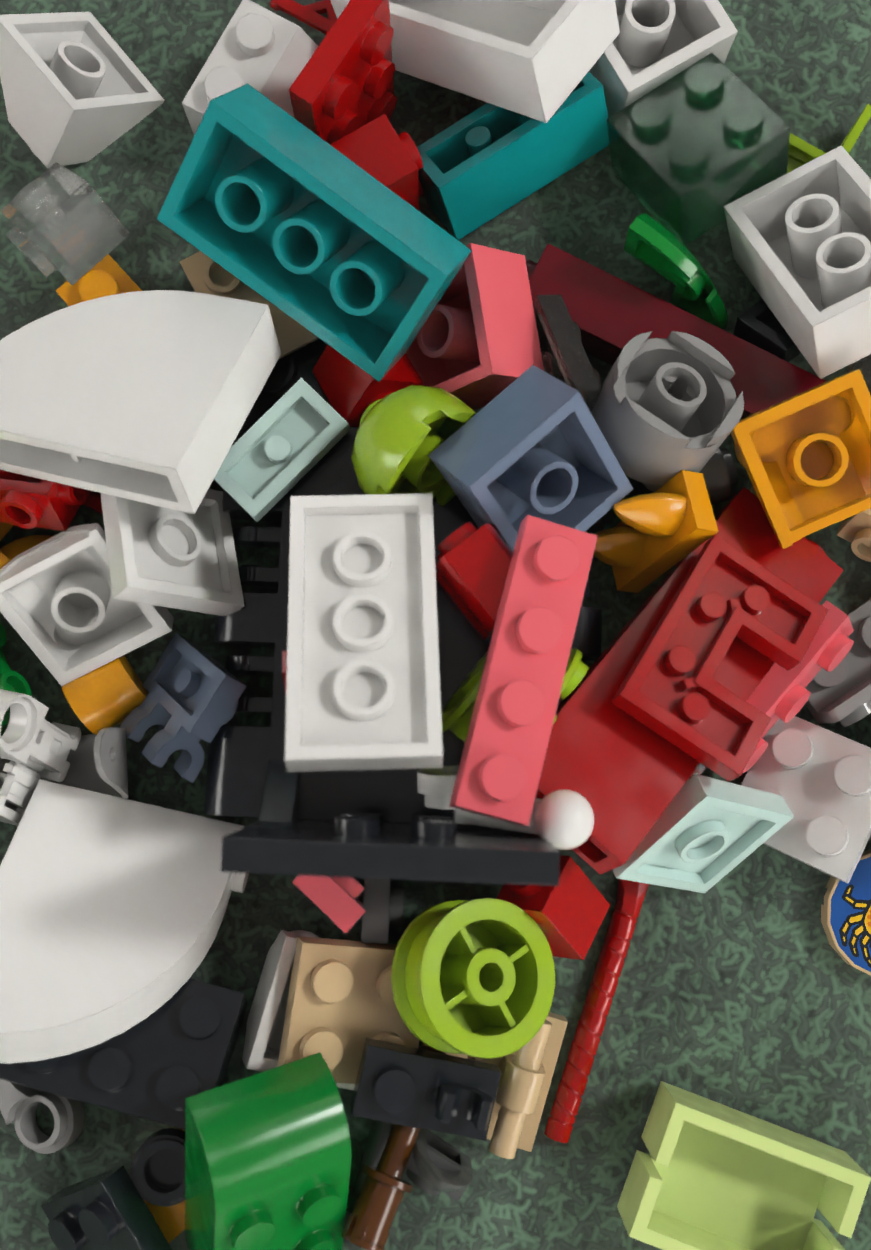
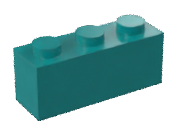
[417,71,613,240]

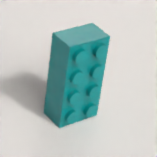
[157,83,472,382]

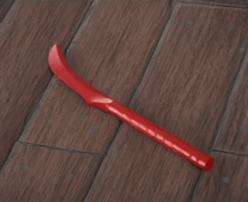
[544,763,707,1143]

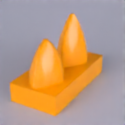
[593,470,719,593]

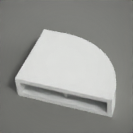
[0,290,281,514]
[0,779,249,1064]

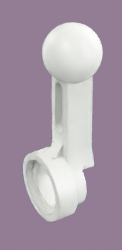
[417,765,594,850]

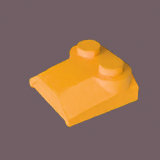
[731,369,871,549]

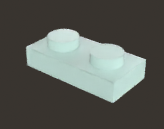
[214,378,350,522]

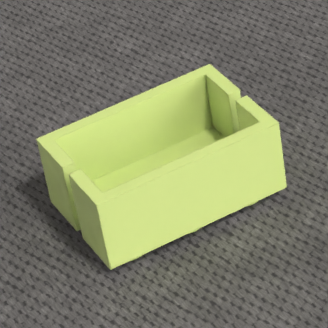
[617,1081,871,1250]

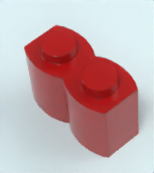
[435,521,513,641]

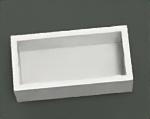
[330,0,620,123]

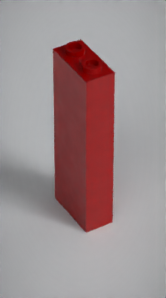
[535,487,844,875]

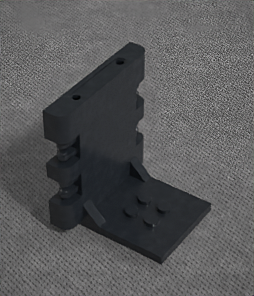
[204,423,605,886]

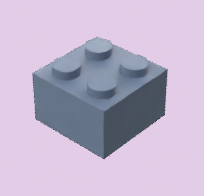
[428,365,633,552]

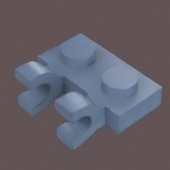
[120,633,247,783]

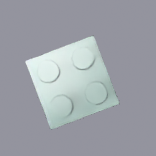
[613,774,794,893]

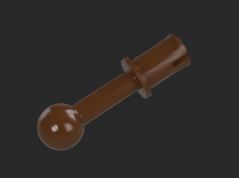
[341,1046,446,1250]

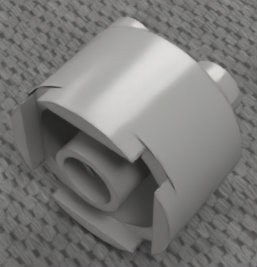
[589,331,744,492]

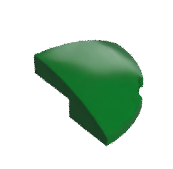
[624,213,728,330]

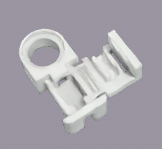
[0,689,81,826]

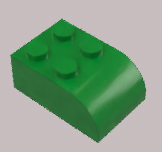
[185,1052,351,1250]

